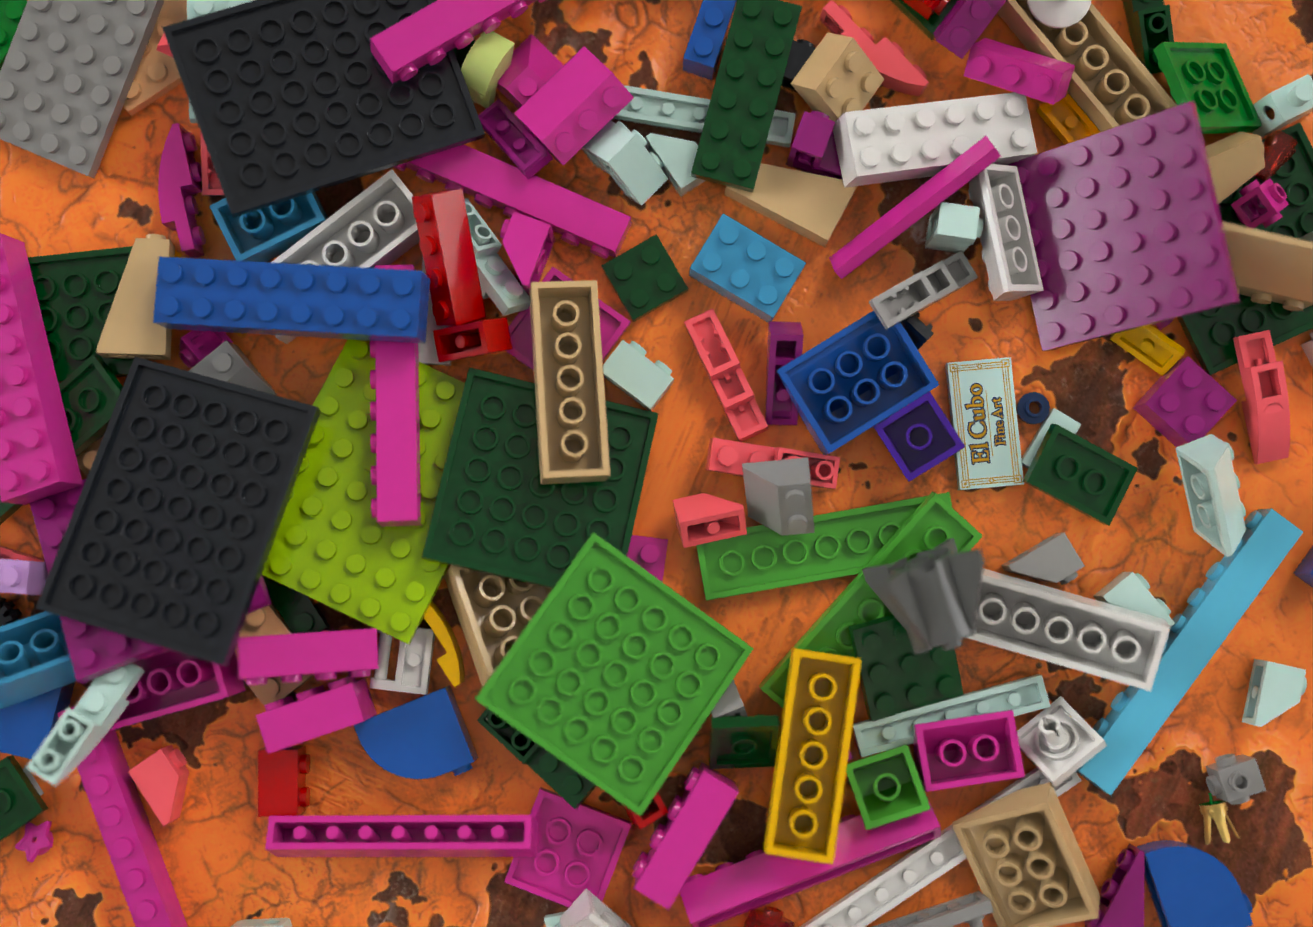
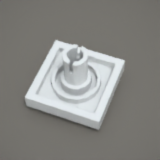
[1017,696,1107,788]

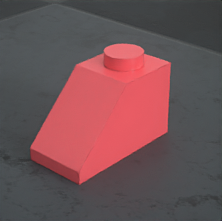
[672,493,747,548]
[128,745,189,827]

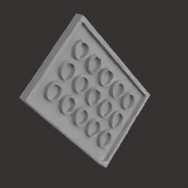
[0,0,164,178]

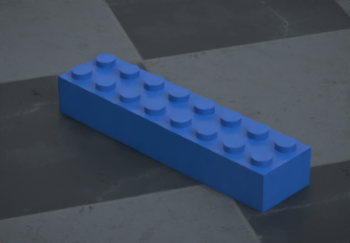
[153,257,430,344]

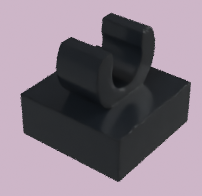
[901,312,934,349]

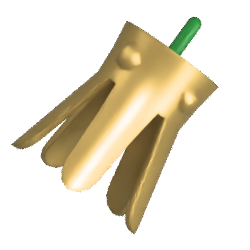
[1199,793,1240,845]

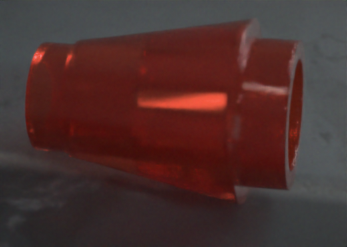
[1254,130,1298,181]

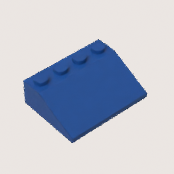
[777,310,939,455]

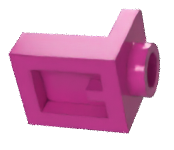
[179,330,233,368]

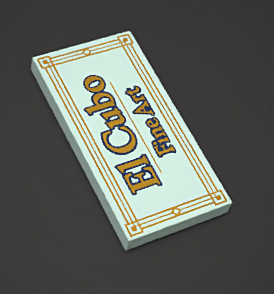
[945,357,1024,491]

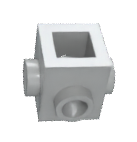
[1205,754,1266,805]

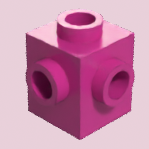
[1231,178,1289,229]

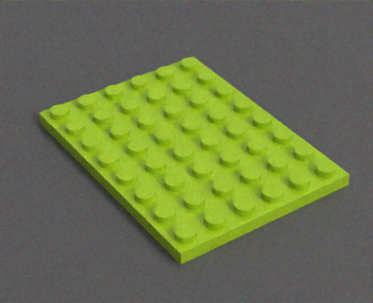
[262,339,465,645]

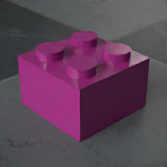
[1133,356,1237,447]

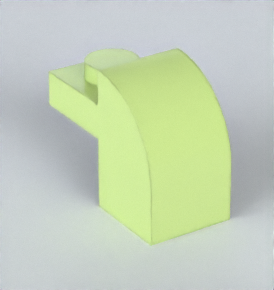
[461,31,515,109]

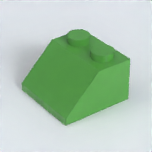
[846,744,931,830]

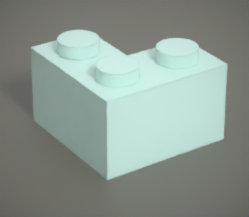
[581,120,669,205]

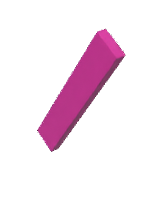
[829,136,1001,279]

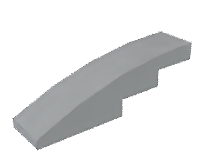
[869,250,978,330]

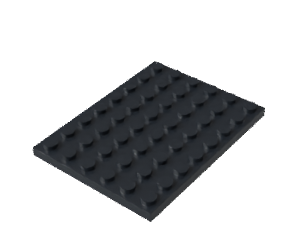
[162,0,485,218]
[36,357,321,667]

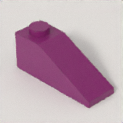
[765,321,803,426]

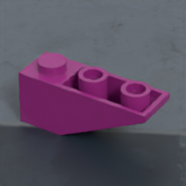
[1085,843,1144,927]

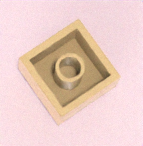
[790,32,885,122]

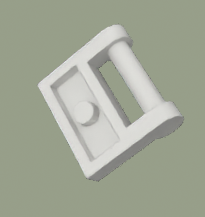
[370,627,435,695]

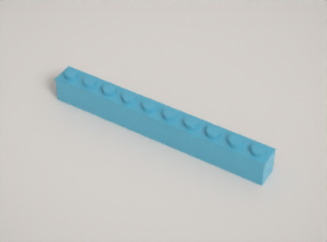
[1076,508,1303,795]

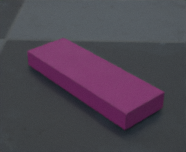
[478,99,553,179]

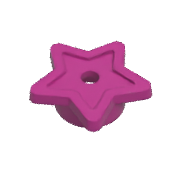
[15,821,53,863]

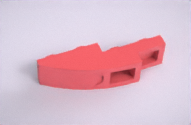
[819,0,929,97]
[1233,330,1290,464]
[706,438,840,489]

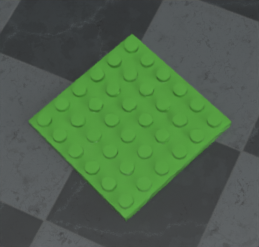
[474,533,754,816]

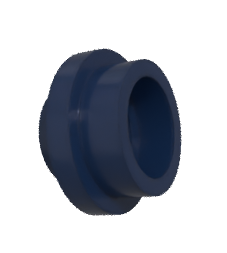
[1017,392,1050,424]

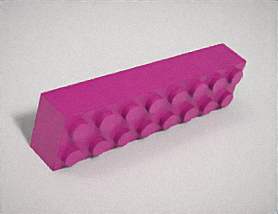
[0,233,83,505]

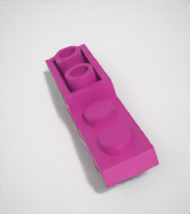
[158,123,206,258]

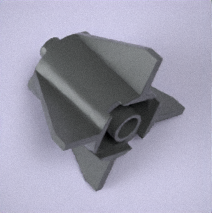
[862,538,984,654]

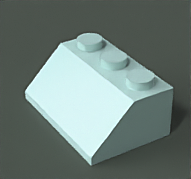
[1175,434,1246,557]

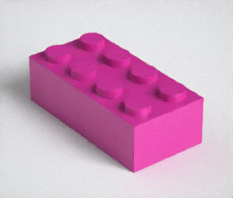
[238,628,378,685]
[109,648,246,731]
[632,762,739,910]

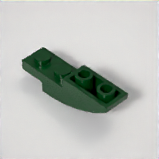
[1123,0,1174,74]
[477,708,597,809]

